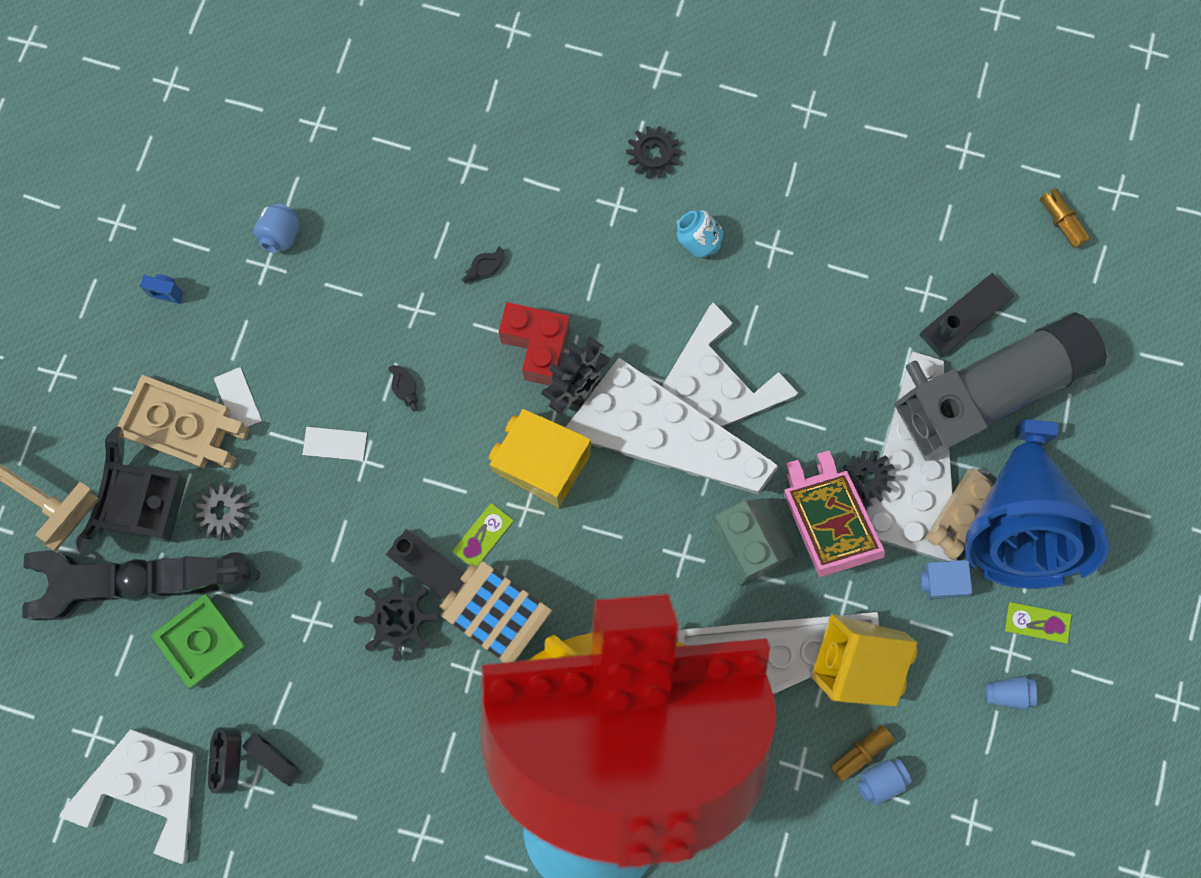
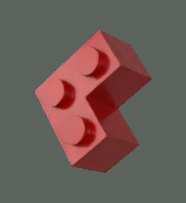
[498,302,570,386]

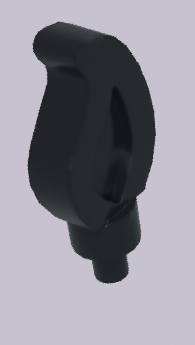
[461,247,504,284]
[388,365,419,412]

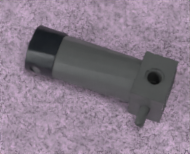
[894,312,1107,461]

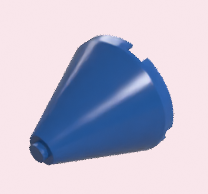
[965,442,1109,589]

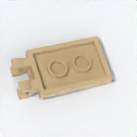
[118,375,250,470]

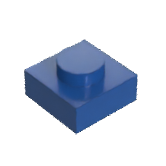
[140,274,183,304]
[1015,419,1058,446]

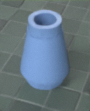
[985,676,1037,710]

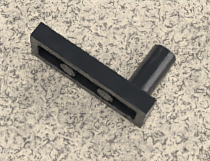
[919,273,1014,358]
[386,529,464,600]

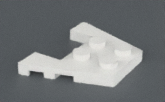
[662,303,798,428]
[59,729,197,864]

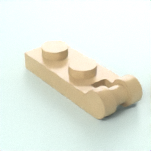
[926,468,994,560]

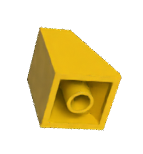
[488,409,592,509]
[811,613,918,707]

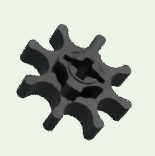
[541,337,611,416]
[354,576,440,662]

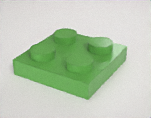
[150,594,247,689]

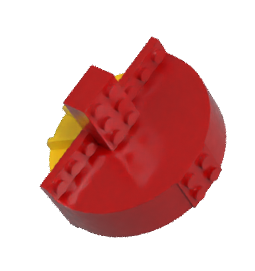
[481,594,776,868]

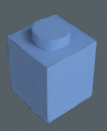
[919,560,972,600]

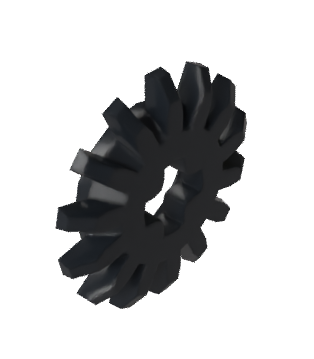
[626,126,682,179]
[842,450,896,507]

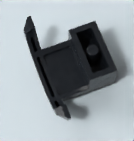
[76,426,187,556]

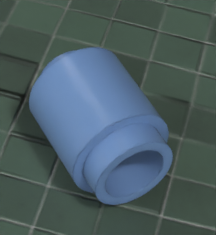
[857,758,912,806]

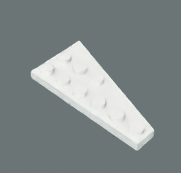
[677,612,879,694]

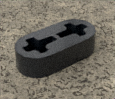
[208,727,242,794]
[242,732,303,787]

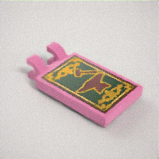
[784,450,885,577]

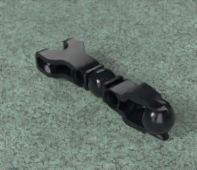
[22,550,260,621]

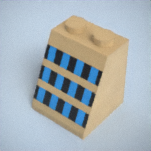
[439,561,552,663]

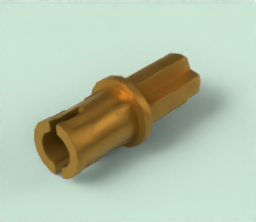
[1039,188,1089,248]
[831,725,895,781]

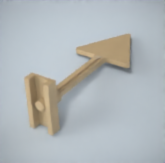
[0,464,99,552]

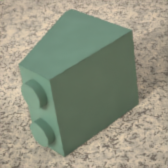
[709,498,799,586]

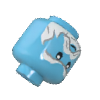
[676,210,724,258]

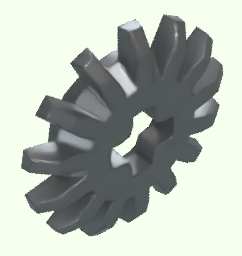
[192,482,251,541]

